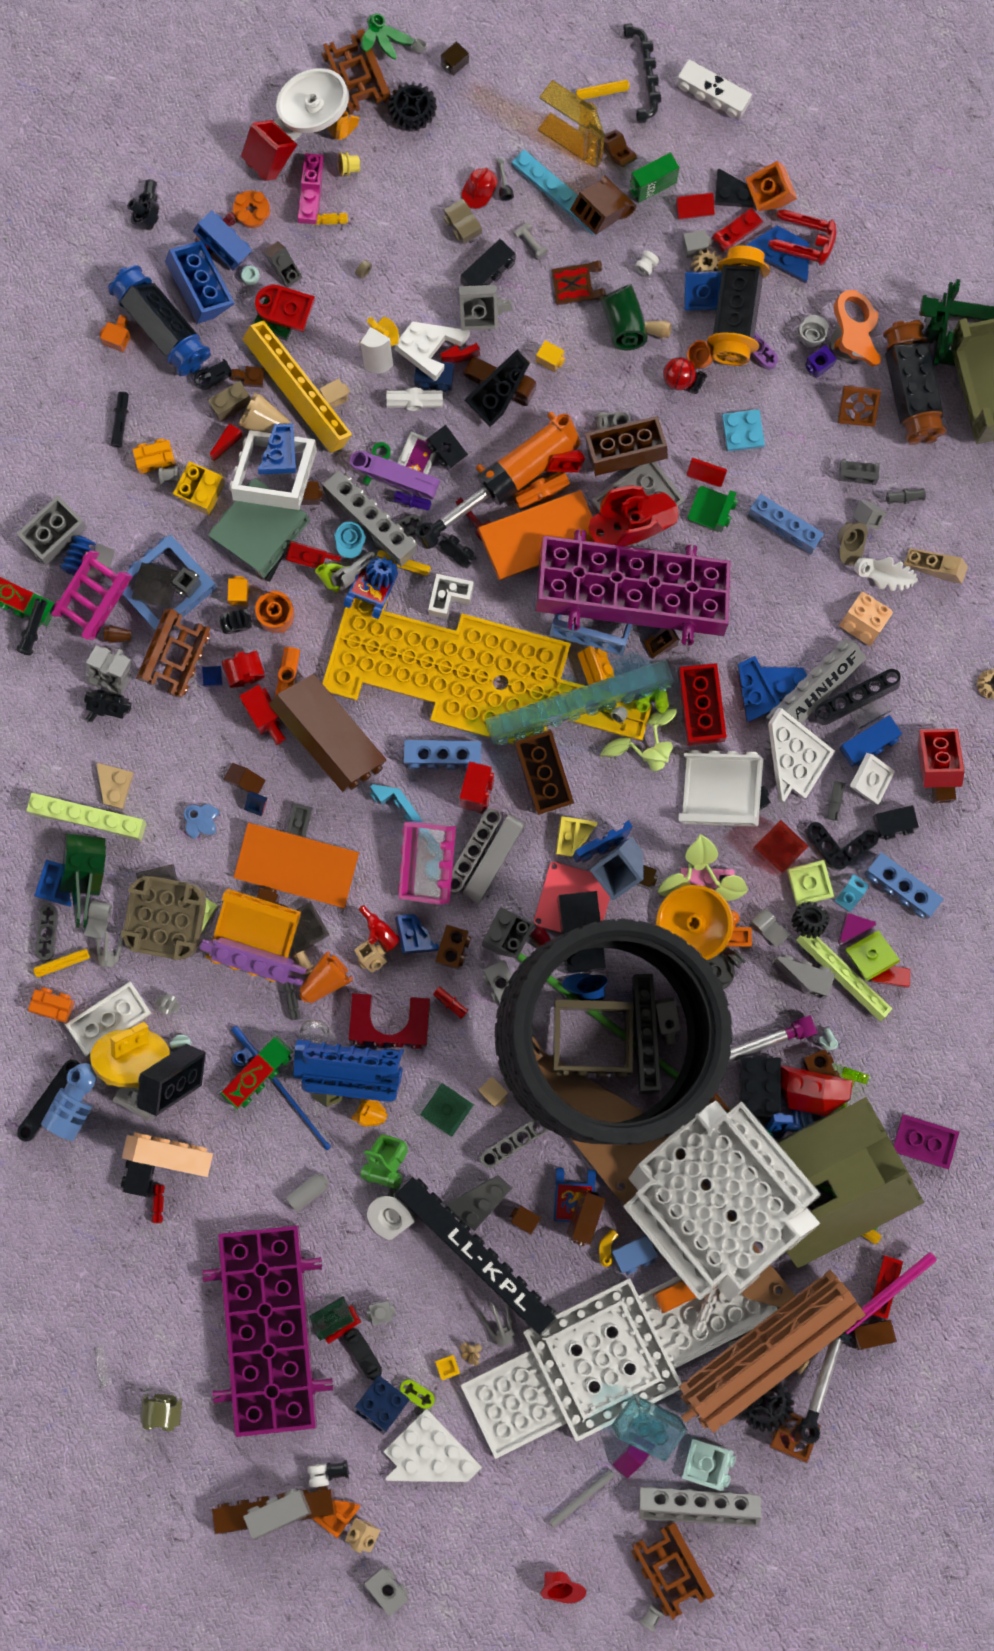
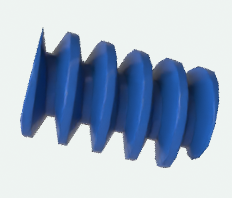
[59,535,96,576]

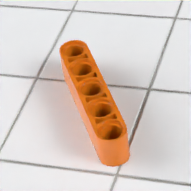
[653,1280,719,1313]

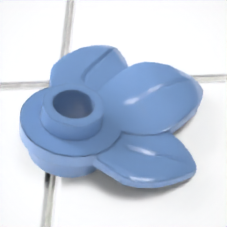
[184,804,220,839]

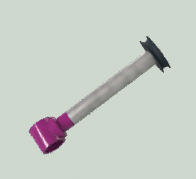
[729,1015,818,1062]

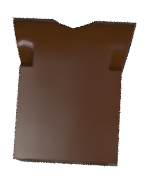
[570,175,637,235]

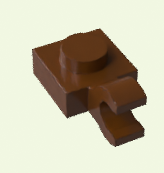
[231,366,264,388]

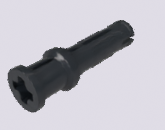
[16,598,47,655]

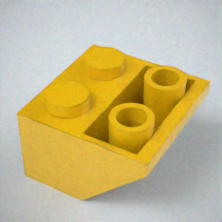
[173,461,225,515]

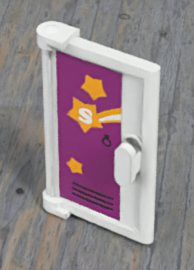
[397,432,436,474]

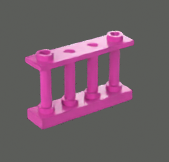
[51,551,133,640]

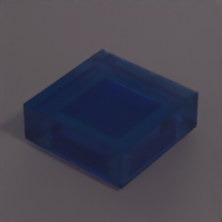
[202,666,223,687]

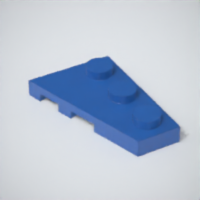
[258,423,296,475]
[737,656,780,723]
[573,820,633,863]

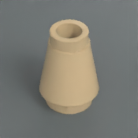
[645,320,672,339]

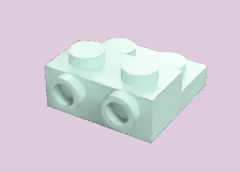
[682,1439,736,1491]

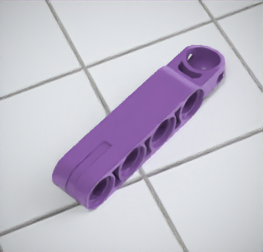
[349,451,440,499]

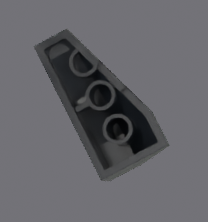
[464,349,530,427]

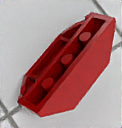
[781,1065,853,1116]

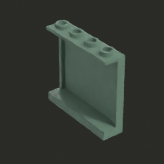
[208,478,310,578]

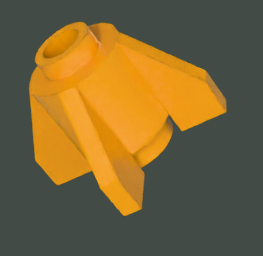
[327,111,360,140]
[351,1099,388,1127]

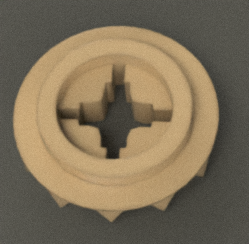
[977,669,994,699]

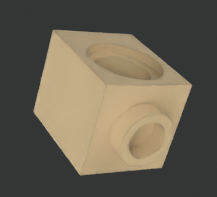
[319,379,350,409]
[478,1077,509,1108]

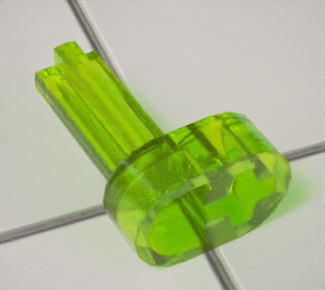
[841,1067,870,1107]

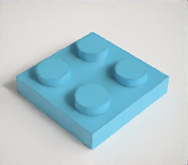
[722,409,765,452]

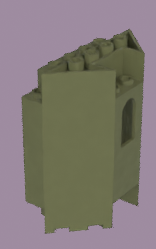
[777,1097,925,1268]

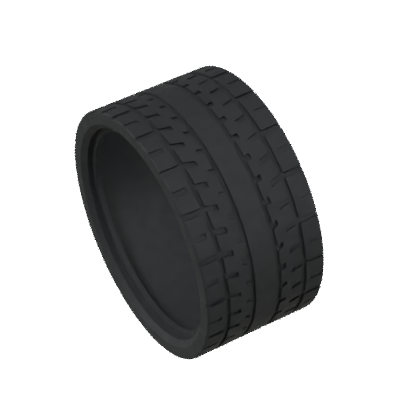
[494,919,732,1145]

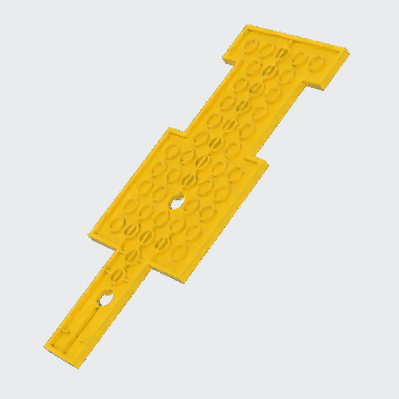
[322,596,652,745]

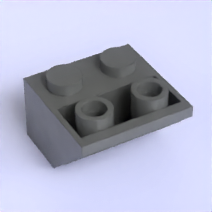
[481,907,535,959]

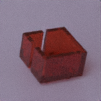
[752,820,809,877]

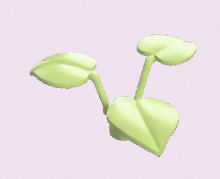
[600,708,677,771]
[658,834,748,901]

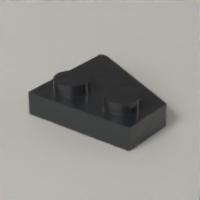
[715,169,752,208]

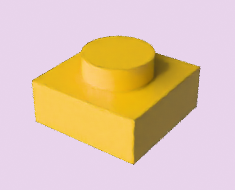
[435,1354,460,1380]

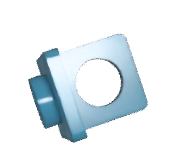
[835,874,869,912]

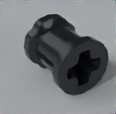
[327,1460,349,1481]

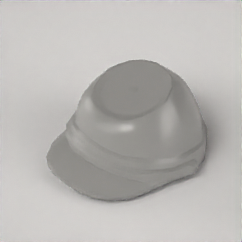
[798,315,829,348]

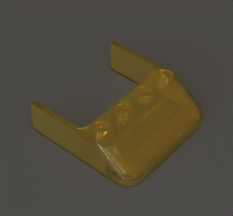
[538,80,605,168]

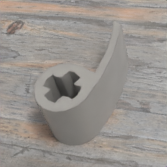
[86,544,115,583]
[84,900,112,939]
[751,908,790,947]

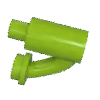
[315,563,349,593]
[636,687,669,713]

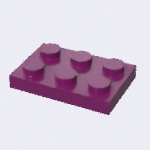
[893,1114,959,1170]

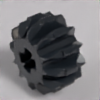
[219,609,252,634]

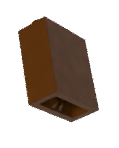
[566,1188,605,1246]

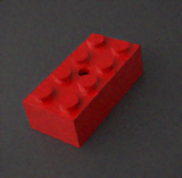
[678,663,727,746]

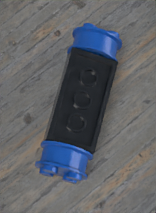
[108,265,211,376]

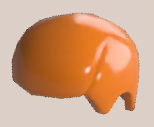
[687,340,713,369]

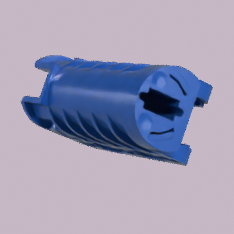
[293,1039,404,1102]

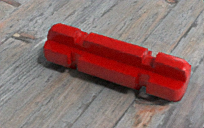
[151,1184,165,1223]

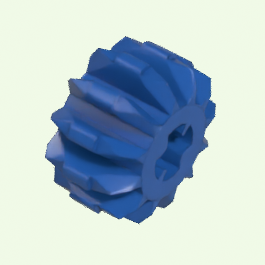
[366,556,398,588]

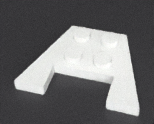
[395,322,470,381]

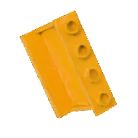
[205,889,301,982]

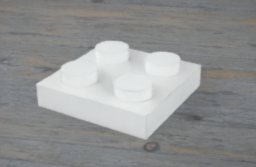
[850,753,895,805]

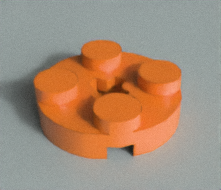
[233,190,270,228]

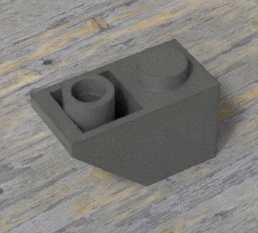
[263,241,303,288]

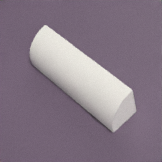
[360,327,393,374]

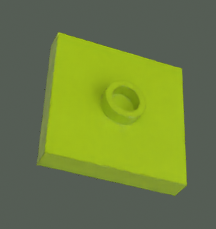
[846,930,900,981]

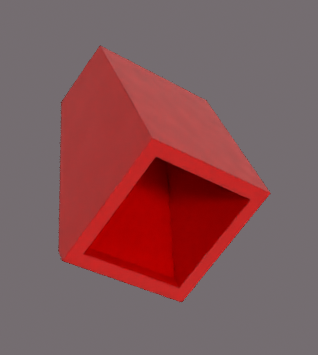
[241,120,298,181]

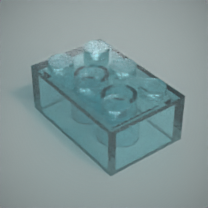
[611,1394,688,1462]

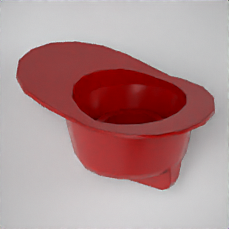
[462,167,497,209]
[541,1571,586,1604]

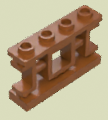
[321,29,390,115]
[136,609,210,697]
[631,1521,715,1620]

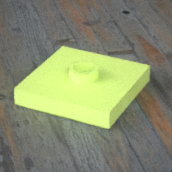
[786,860,834,907]

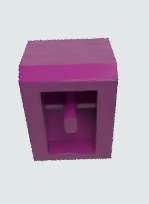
[838,913,876,944]
[612,1434,654,1478]

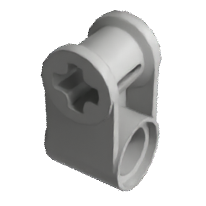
[594,412,630,431]

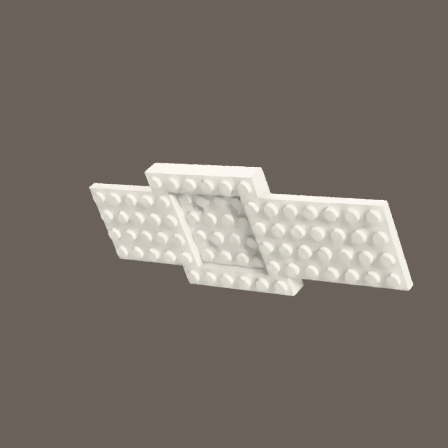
[460,1275,778,1459]

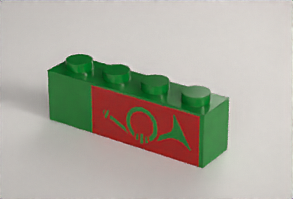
[0,577,55,627]
[220,1036,294,1109]

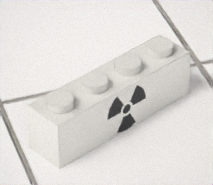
[677,59,752,120]

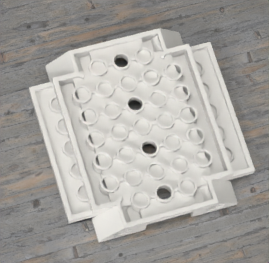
[623,1101,821,1302]

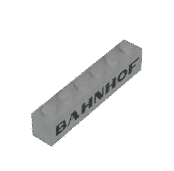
[766,639,866,723]

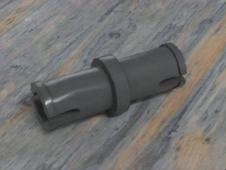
[886,488,926,504]
[826,781,846,821]

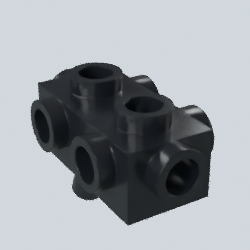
[84,689,132,722]

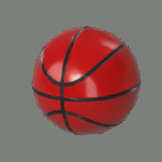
[663,357,696,391]

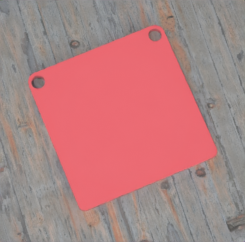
[534,862,610,933]

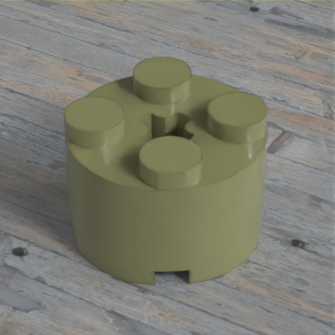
[140,1394,183,1431]

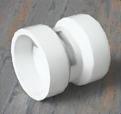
[634,250,659,277]
[307,1464,329,1488]

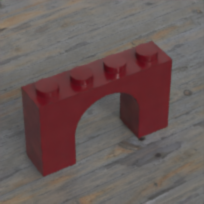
[349,993,430,1049]

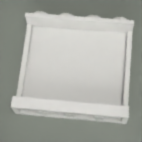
[679,750,763,827]

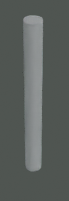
[549,1469,616,1528]

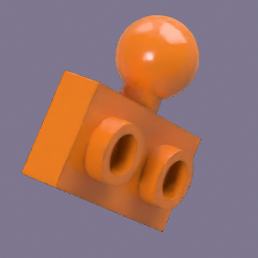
[726,910,752,947]

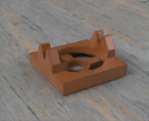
[837,385,881,427]
[769,1413,821,1463]

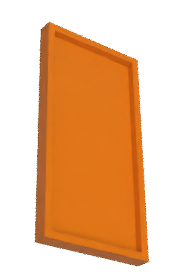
[477,490,600,581]
[234,822,360,908]

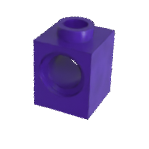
[805,345,837,378]

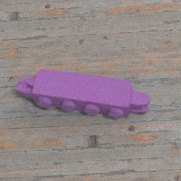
[200,937,307,985]

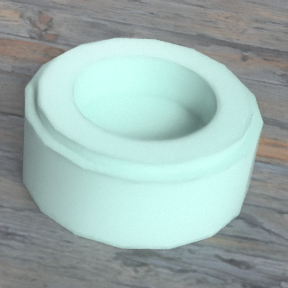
[241,265,260,285]

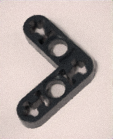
[806,822,878,871]

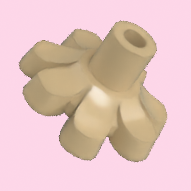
[459,1342,482,1366]

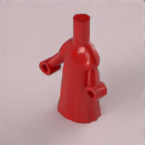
[358,905,399,952]

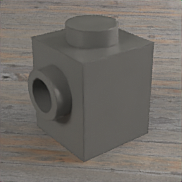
[172,567,201,599]

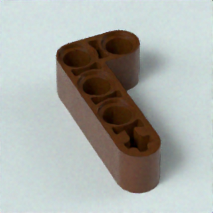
[463,357,536,406]

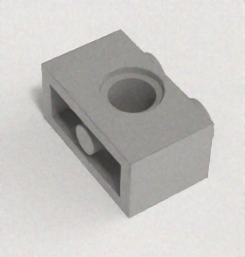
[482,960,512,1004]
[364,1565,409,1617]

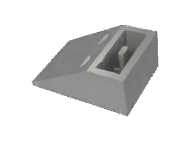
[773,955,835,999]

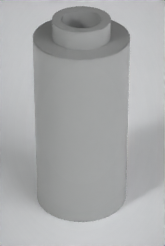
[286,1173,330,1213]

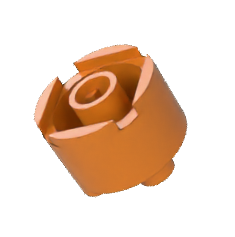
[255,591,295,633]

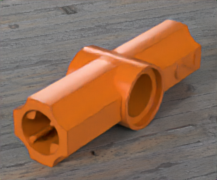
[513,472,570,510]
[275,647,301,696]

